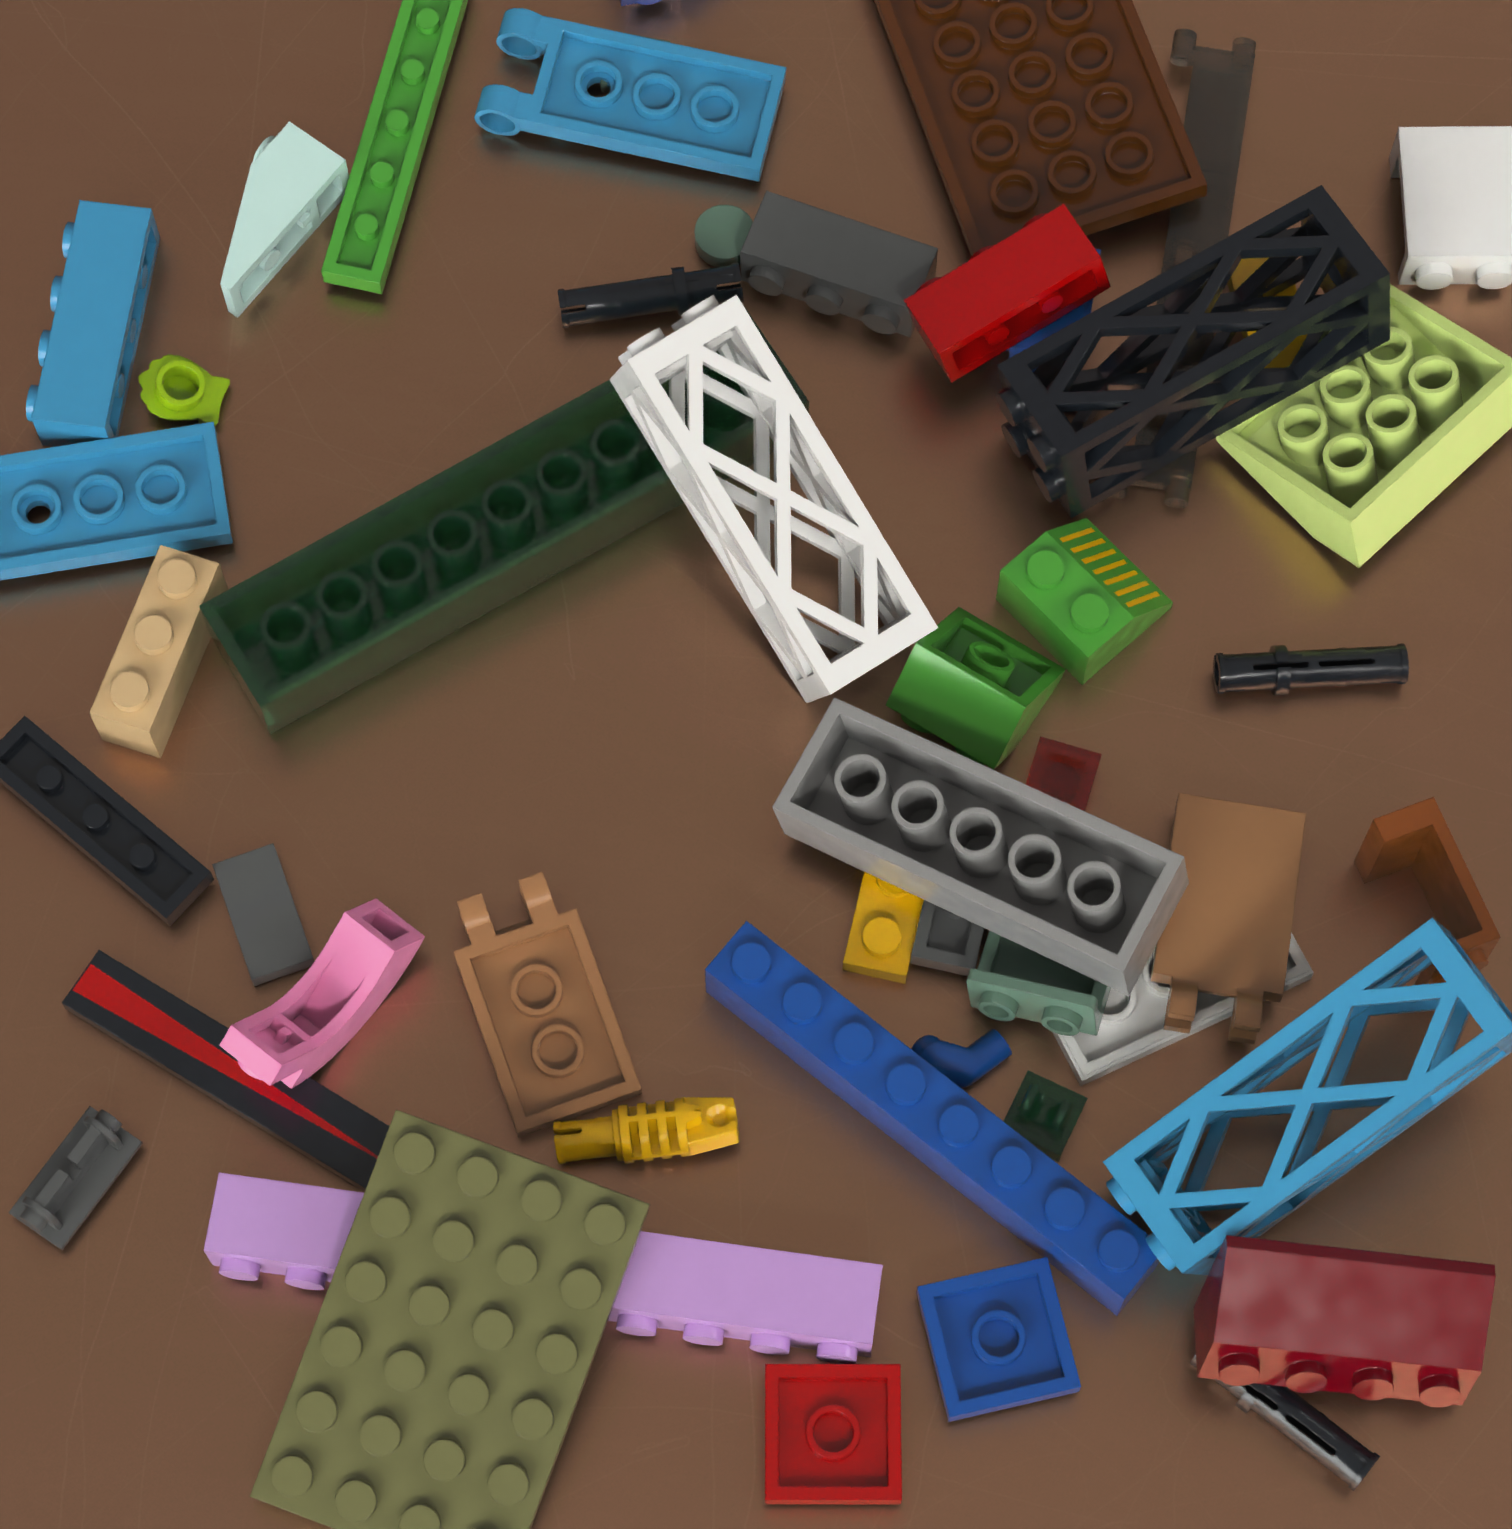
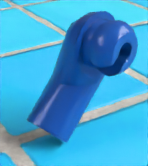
[911,1029,1012,1088]

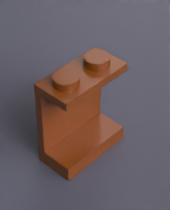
[1354,797,1501,985]

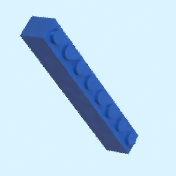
[705,921,1159,1316]

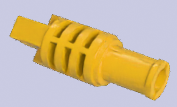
[553,1097,739,1164]

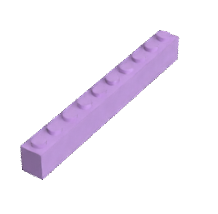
[203,1172,883,1364]

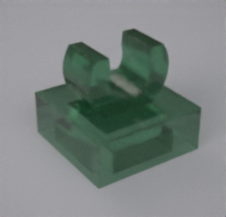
[1004,1070,1088,1162]

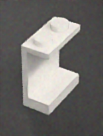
[1389,126,1512,290]

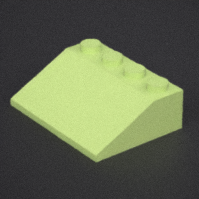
[1216,284,1512,568]

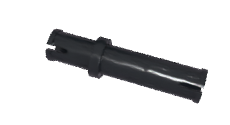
[558,263,744,328]
[1213,643,1409,696]
[1190,1354,1380,1491]

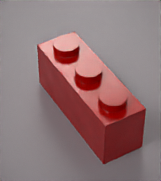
[904,204,1111,383]

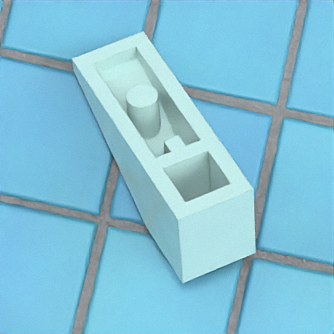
[220,121,349,318]

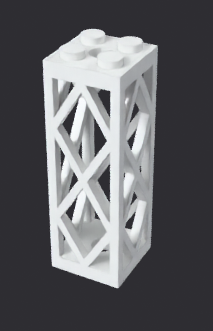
[609,295,938,703]

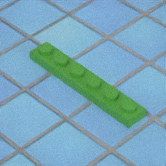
[321,0,468,294]

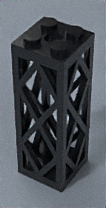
[995,185,1390,518]

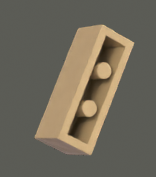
[89,545,229,759]

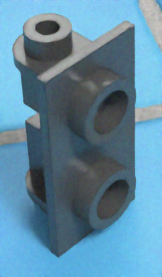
[9,1106,143,1250]

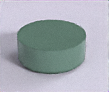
[694,205,753,267]

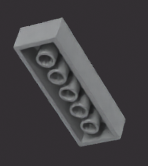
[772,697,1189,996]

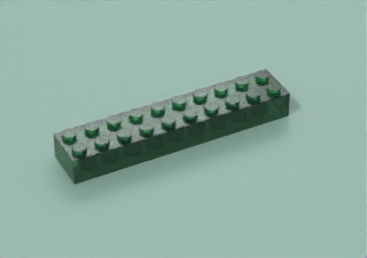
[199,307,809,735]

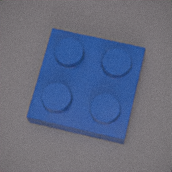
[916,1257,1081,1422]

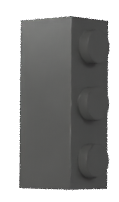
[740,191,938,338]

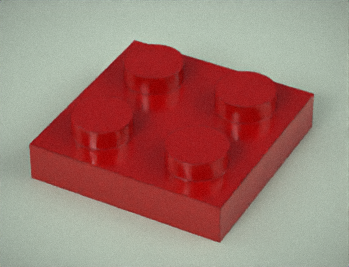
[765,1364,902,1505]

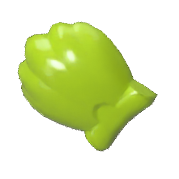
[138,354,230,426]

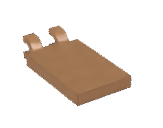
[1151,793,1307,1044]
[453,872,642,1138]

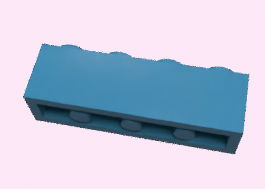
[26,200,161,447]

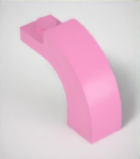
[219,898,425,1089]

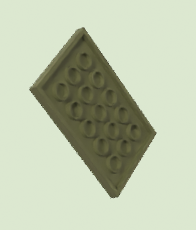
[250,1110,651,1529]

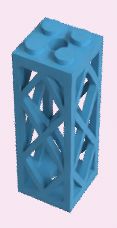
[1103,917,1512,1275]

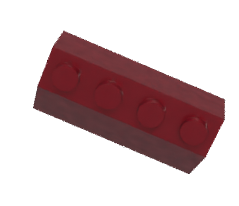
[1194,1235,1496,1407]

